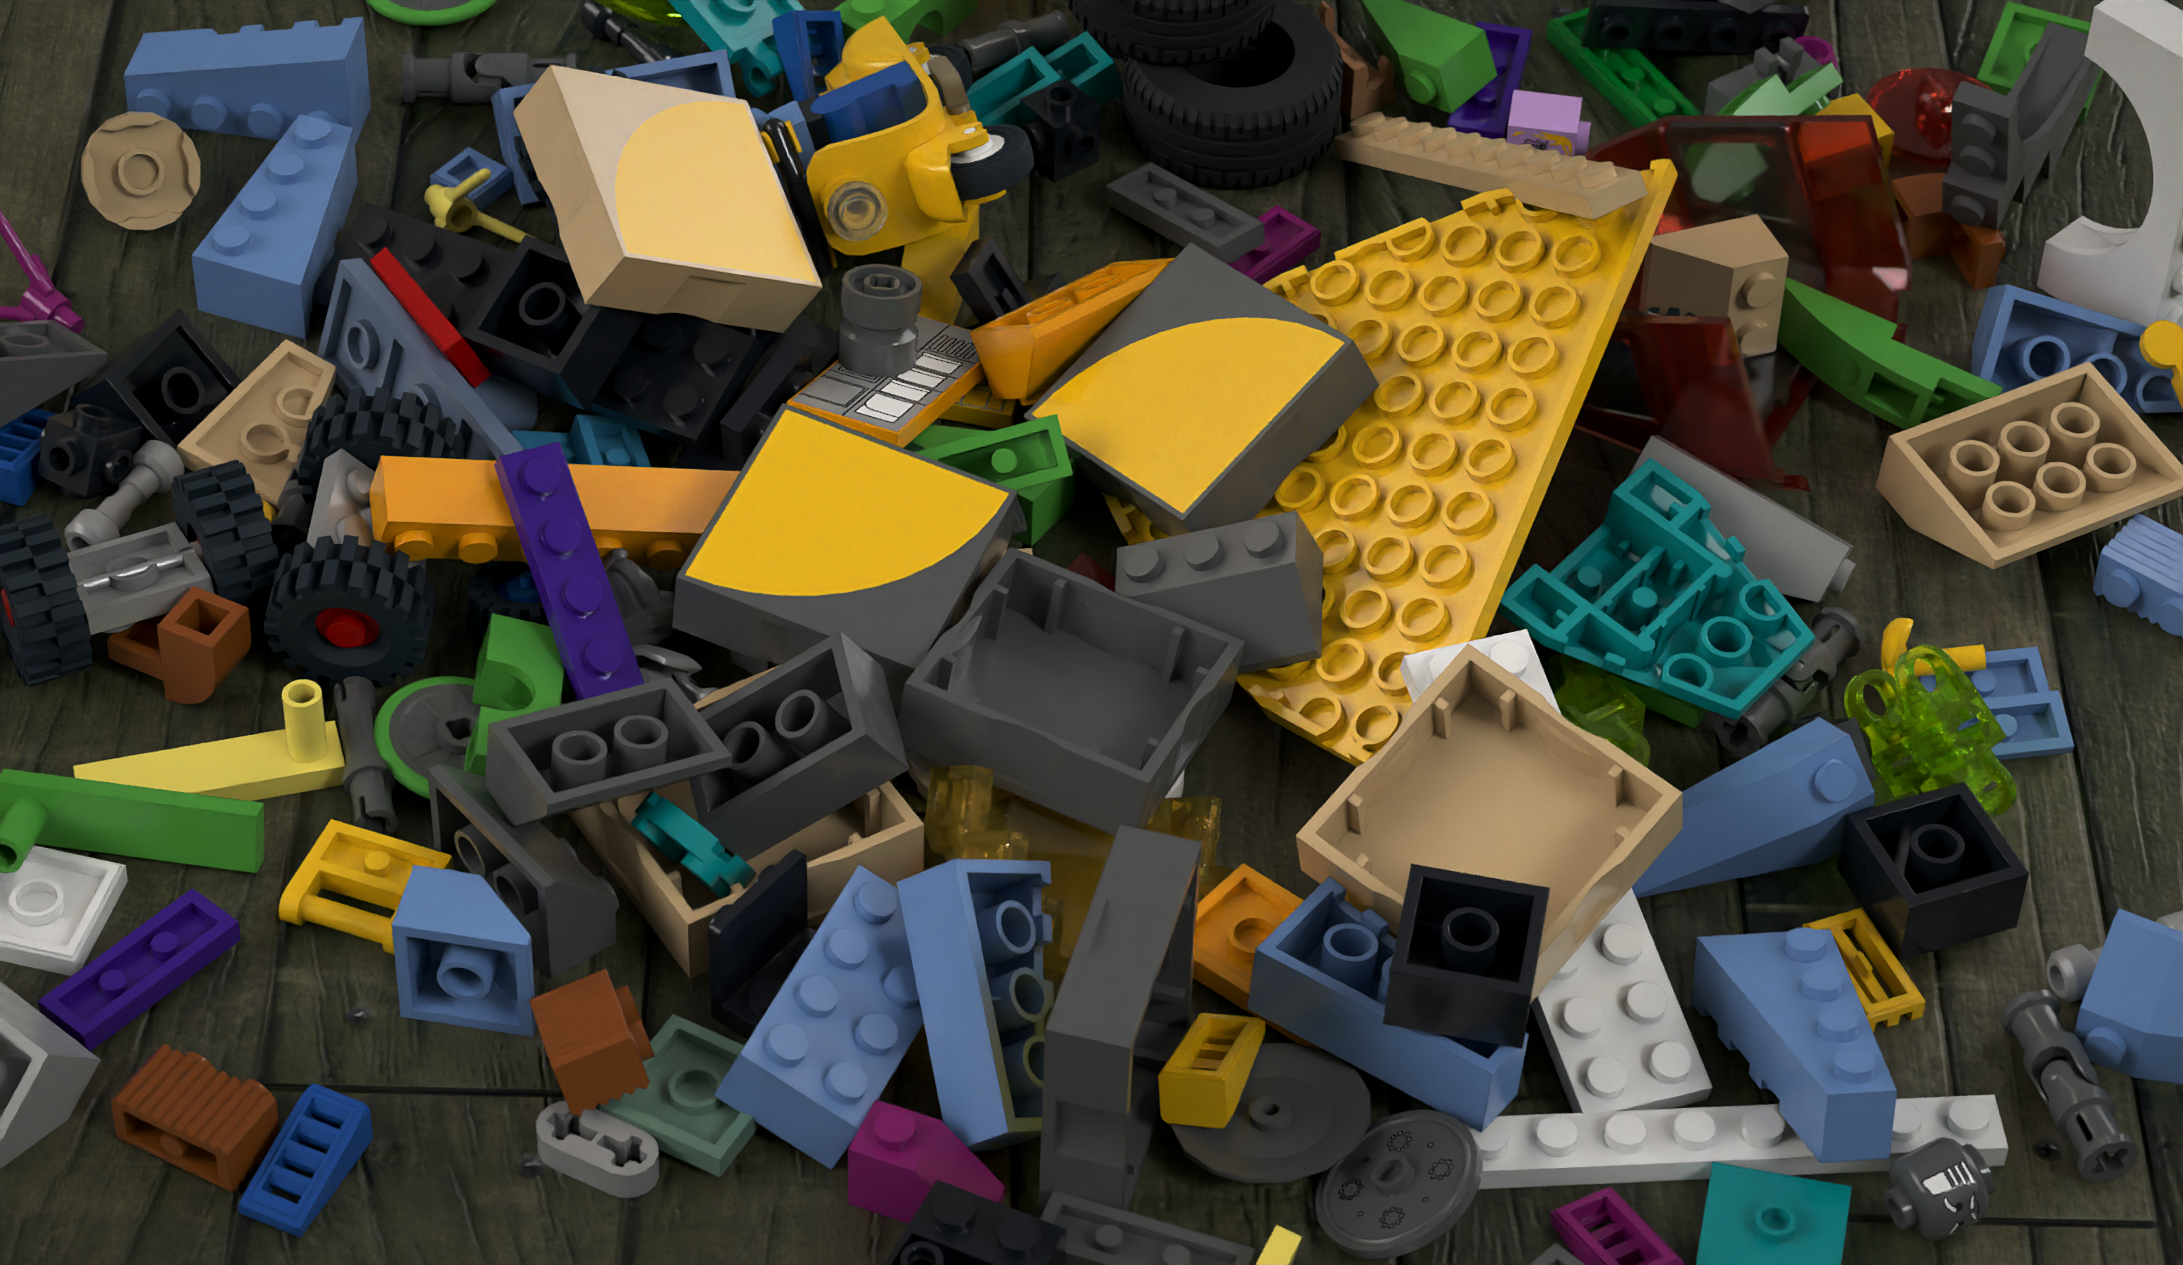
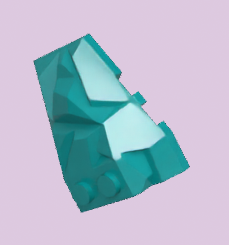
[1497,457,1816,721]

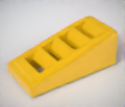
[1158,1013,1266,1129]

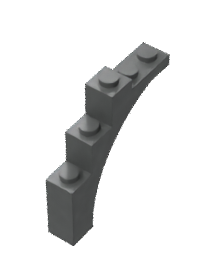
[1942,22,2101,230]

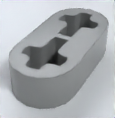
[536,1101,660,1198]

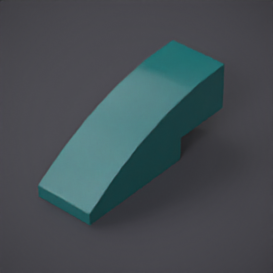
[966,31,1123,127]

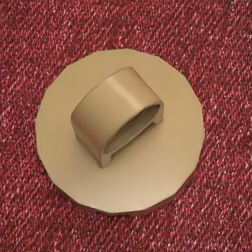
[81,112,201,230]

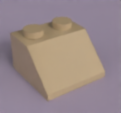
[1639,214,1789,363]

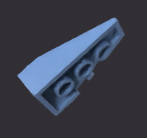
[1971,284,2183,414]
[1632,717,1875,898]
[2074,908,2183,1084]

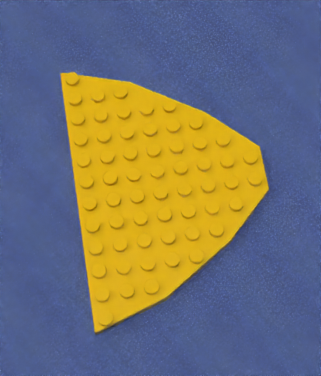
[1101,159,1678,767]

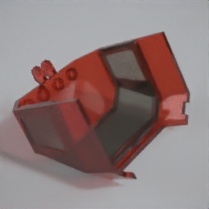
[1572,115,1913,492]

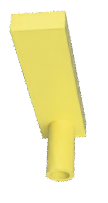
[73,679,346,801]

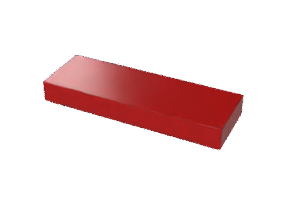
[369,247,492,388]

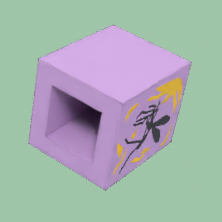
[1506,90,1591,157]

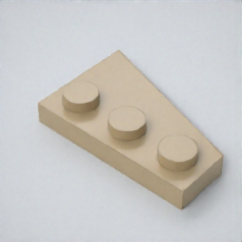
[177,339,336,518]

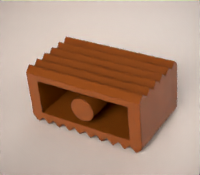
[529,969,655,1116]
[111,1043,280,1192]

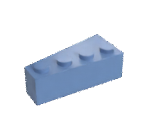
[123,17,371,145]
[191,114,358,340]
[897,859,1054,1152]
[1247,876,1529,1133]
[1691,927,1897,1163]

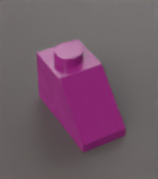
[848,1100,1005,1224]

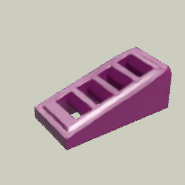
[1550,1186,1684,1265]

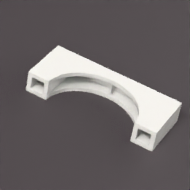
[2037,0,2183,328]

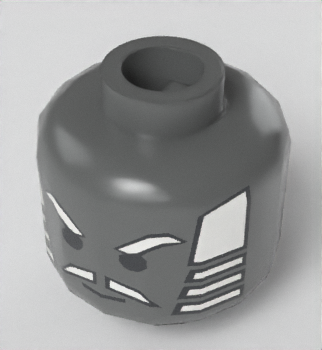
[1884,1137,1995,1241]

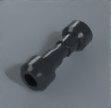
[581,0,686,64]

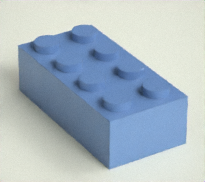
[714,865,924,1170]

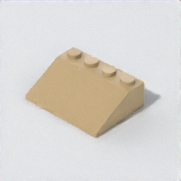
[1876,361,2183,569]

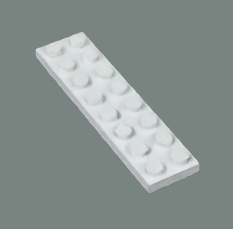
[1400,629,1713,1115]

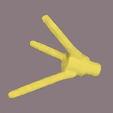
[424,168,537,243]

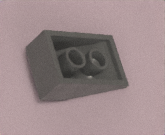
[0,319,108,428]

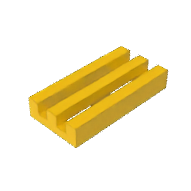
[1803,907,1926,1032]

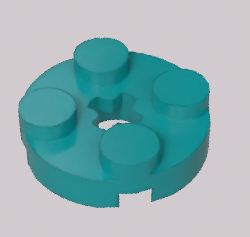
[630,790,757,899]

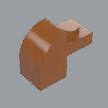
[1884,173,2006,290]
[107,586,251,704]

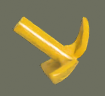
[1881,618,1986,726]

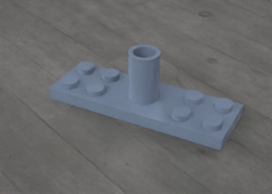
[317,258,538,570]

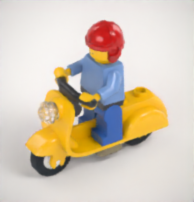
[750,15,1034,279]

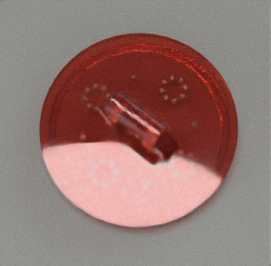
[1866,68,1993,167]

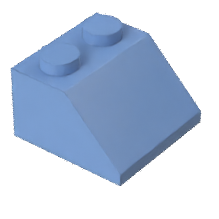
[392,865,537,1037]

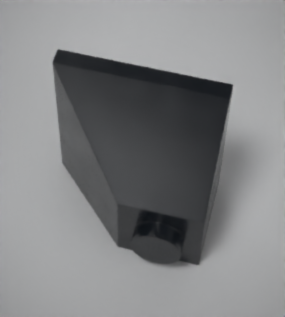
[69,308,242,474]

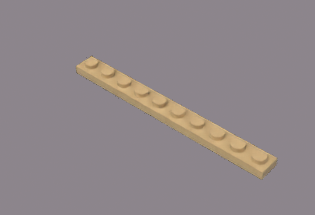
[1334,112,1648,220]

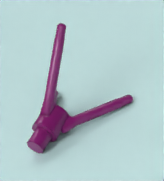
[0,210,85,334]

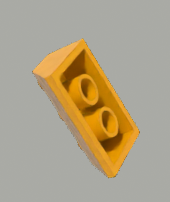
[969,258,1175,406]

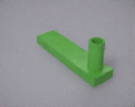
[0,769,264,873]

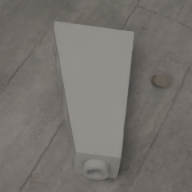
[1600,435,1857,602]

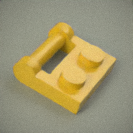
[279,819,454,955]

